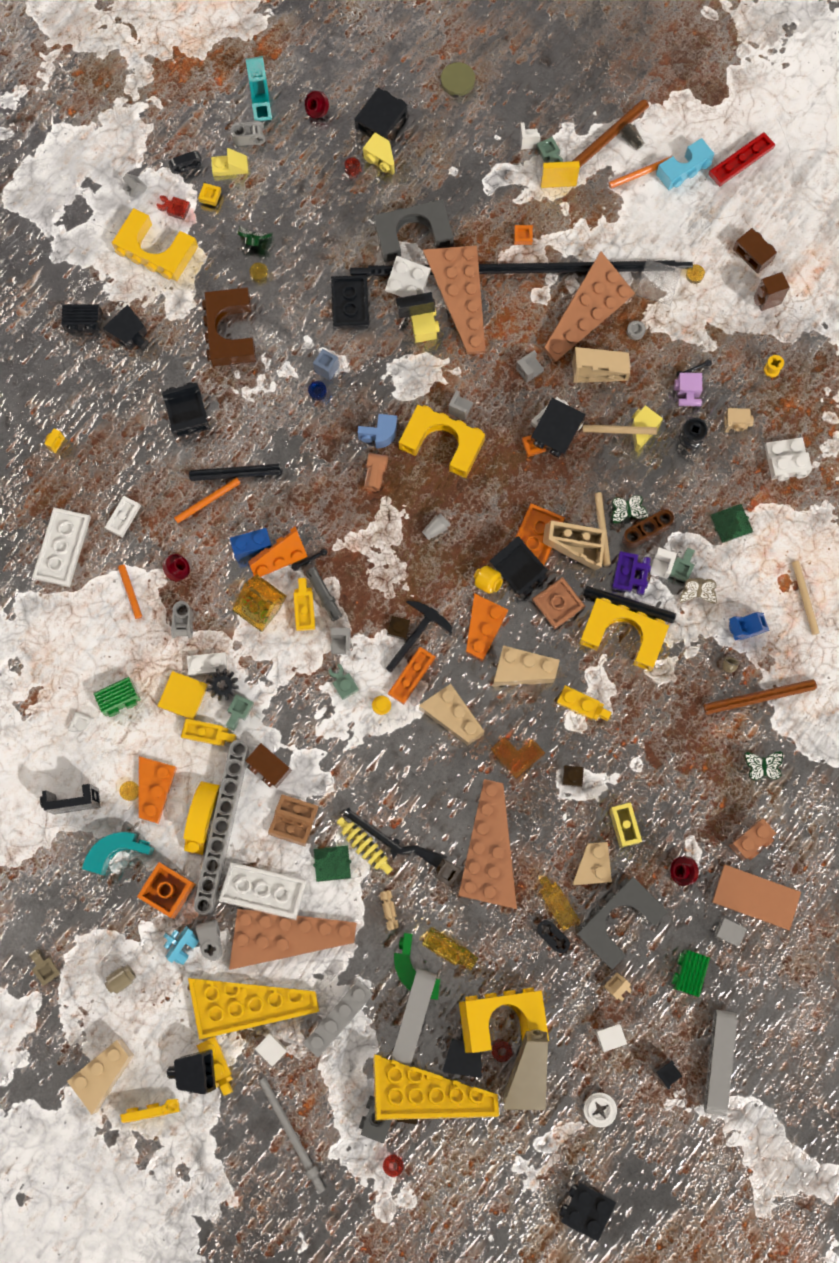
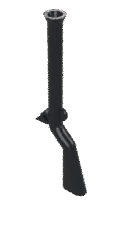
[342,807,446,869]

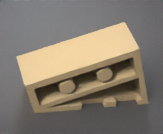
[572,347,630,383]
[543,521,606,571]
[493,646,560,687]
[419,684,484,746]
[67,1039,134,1115]

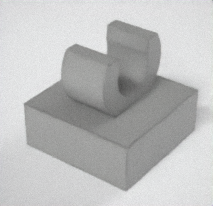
[123,173,147,197]

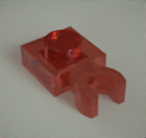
[156,195,191,220]

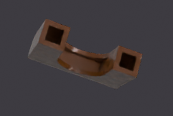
[202,287,256,367]

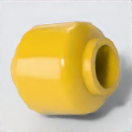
[474,566,503,594]

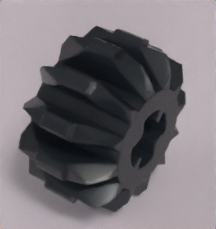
[206,668,239,701]

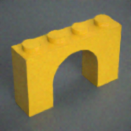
[112,208,198,281]
[399,405,485,478]
[579,598,669,672]
[459,987,549,1053]

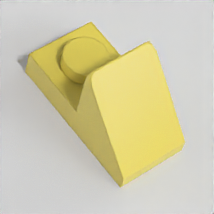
[211,148,248,177]

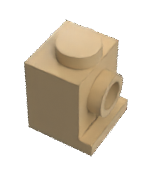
[724,408,754,433]

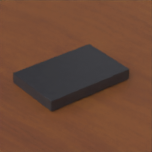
[331,275,369,329]

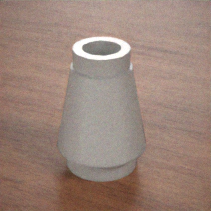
[422,513,450,540]

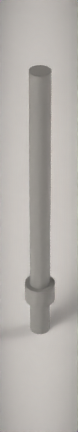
[258,1077,326,1194]

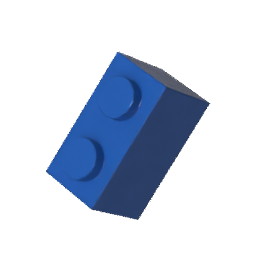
[230,528,272,562]

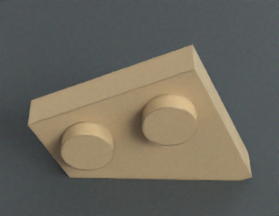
[573,842,612,885]

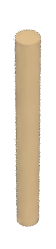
[583,425,657,435]
[594,492,611,566]
[792,561,820,635]

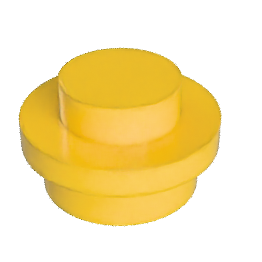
[372,696,391,715]

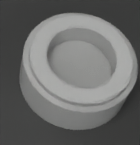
[627,321,646,340]

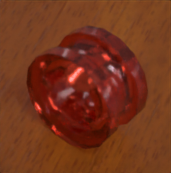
[344,157,360,176]

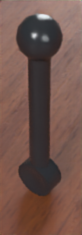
[676,359,712,378]
[292,549,327,571]

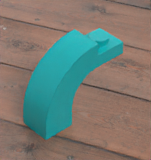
[245,56,272,121]
[82,832,155,876]

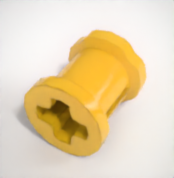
[764,355,784,378]

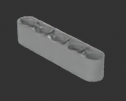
[391,968,437,1066]
[704,1009,737,1116]

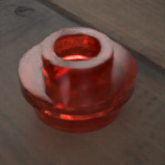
[492,1041,512,1062]
[383,1155,404,1177]

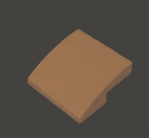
[268,794,319,847]

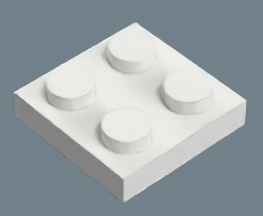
[385,256,431,297]

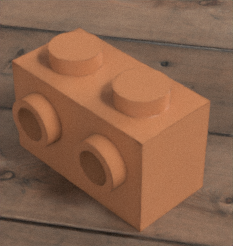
[729,818,776,861]

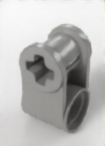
[231,121,266,146]
[171,601,193,638]
[196,920,222,961]

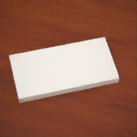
[32,508,91,587]
[218,862,307,920]

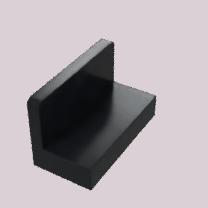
[396,292,435,318]

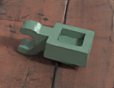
[669,548,695,582]
[226,694,254,731]

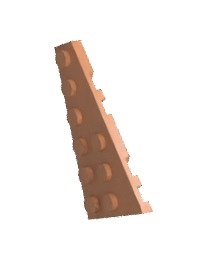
[423,246,485,354]
[543,251,635,363]
[458,779,517,910]
[229,909,357,970]

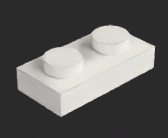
[105,496,141,538]
[187,652,228,676]

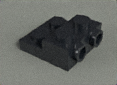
[559,1180,617,1242]

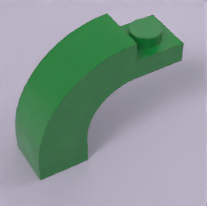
[394,933,440,1000]

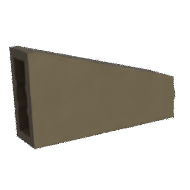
[503,1030,548,1110]

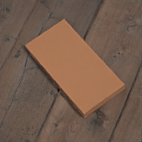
[711,864,801,931]

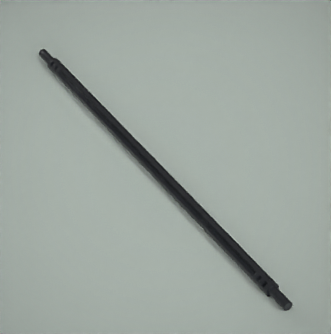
[350,260,693,277]

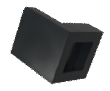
[652,1058,682,1090]

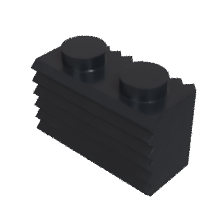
[61,304,102,333]

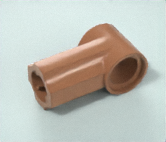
[364,453,388,492]

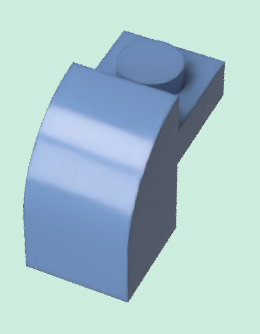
[358,414,398,448]

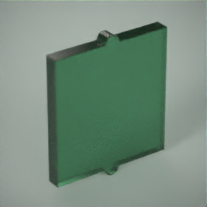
[710,504,753,543]
[313,845,352,882]

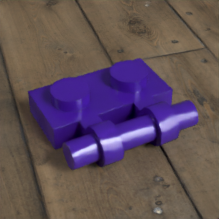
[612,551,651,595]

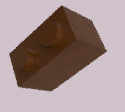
[733,228,777,274]
[754,272,790,311]
[245,743,292,788]

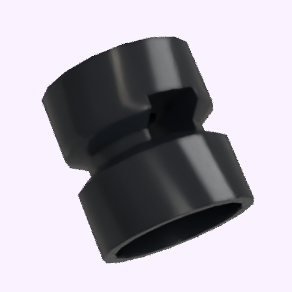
[679,418,708,450]

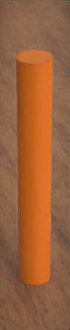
[118,564,143,619]

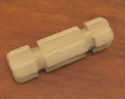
[380,890,399,930]

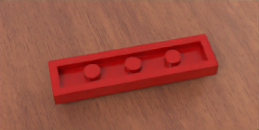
[708,132,776,187]

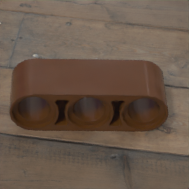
[622,509,674,549]

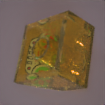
[232,574,287,632]

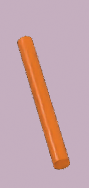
[608,156,672,189]
[174,477,241,523]

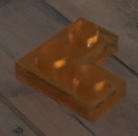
[490,737,545,779]

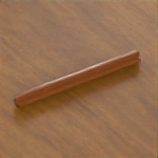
[573,99,649,167]
[703,679,817,715]

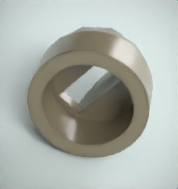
[722,656,739,673]

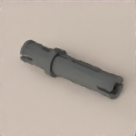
[305,567,342,621]

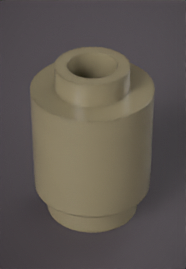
[104,964,136,994]

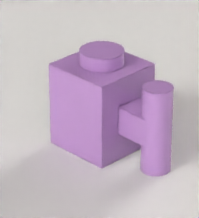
[674,373,702,406]

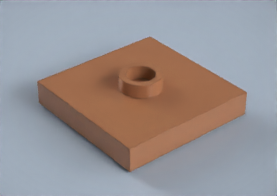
[532,577,586,630]

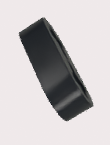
[168,151,203,174]
[537,920,570,953]

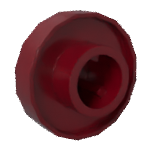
[304,91,329,118]
[163,554,190,582]
[670,856,699,886]

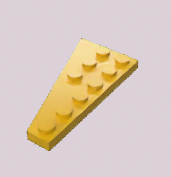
[188,978,320,1040]
[373,1054,499,1120]

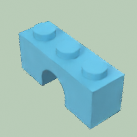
[656,138,715,190]

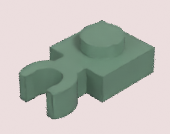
[536,137,563,162]
[329,664,359,700]

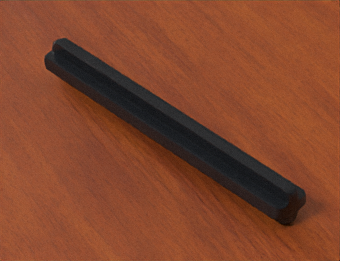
[189,464,282,481]
[583,586,676,623]

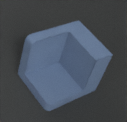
[313,349,340,381]

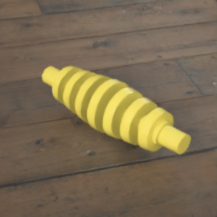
[337,817,393,875]

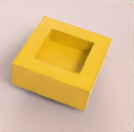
[198,183,221,206]
[44,428,65,453]

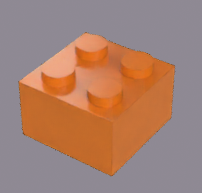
[137,862,196,919]

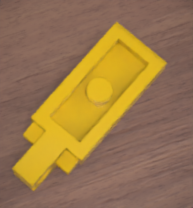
[293,578,316,631]
[557,685,612,721]
[181,719,237,746]
[196,1036,233,1096]
[120,1099,180,1123]

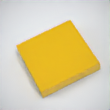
[541,161,580,188]
[157,671,209,720]

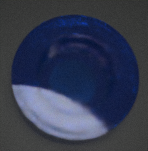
[308,381,327,401]

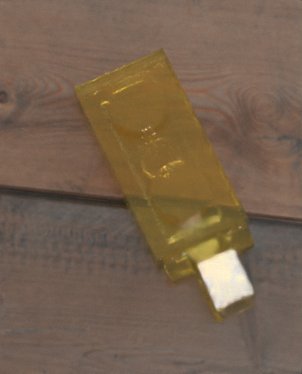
[539,876,580,931]
[422,927,478,970]

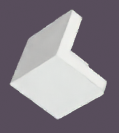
[519,122,540,150]
[650,547,677,579]
[595,1024,627,1052]
[255,1033,288,1066]

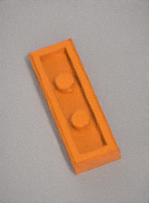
[388,647,436,705]

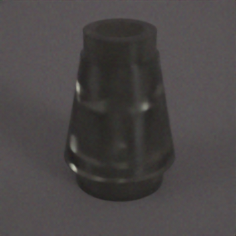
[620,123,645,150]

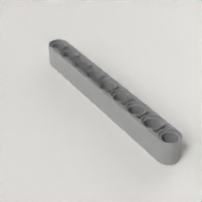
[194,740,249,915]

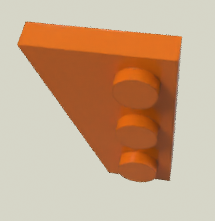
[248,526,308,579]
[466,593,508,661]
[139,756,177,824]

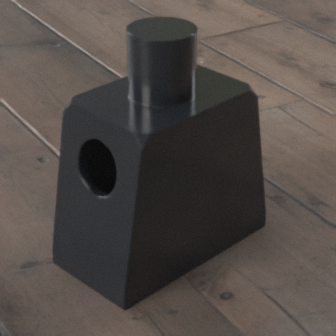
[103,305,149,350]
[442,1029,482,1078]
[167,1049,216,1094]

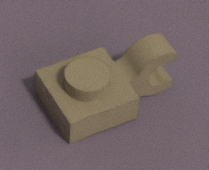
[29,949,62,986]

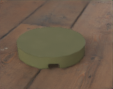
[441,62,475,96]

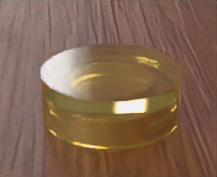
[250,263,268,282]
[686,264,705,284]
[120,781,139,801]

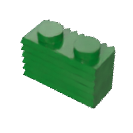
[93,677,141,717]
[671,950,710,997]

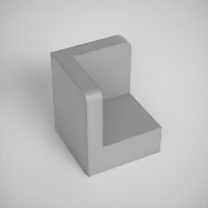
[516,350,544,383]
[449,390,473,421]
[331,628,351,655]
[713,918,747,947]

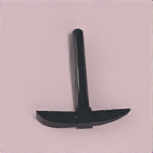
[386,601,452,672]

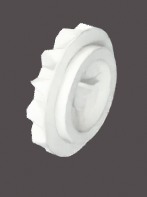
[583,1092,617,1127]

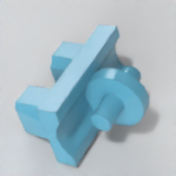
[163,926,199,965]

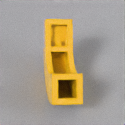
[183,781,220,855]

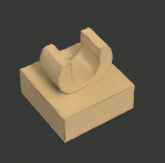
[603,972,631,1001]

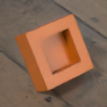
[514,225,533,245]
[522,435,546,457]

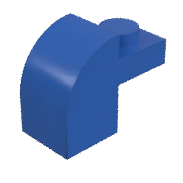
[729,612,770,641]

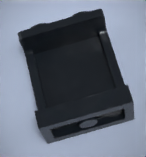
[354,88,408,140]
[161,382,210,439]
[531,398,586,458]
[490,536,549,596]
[40,784,101,815]

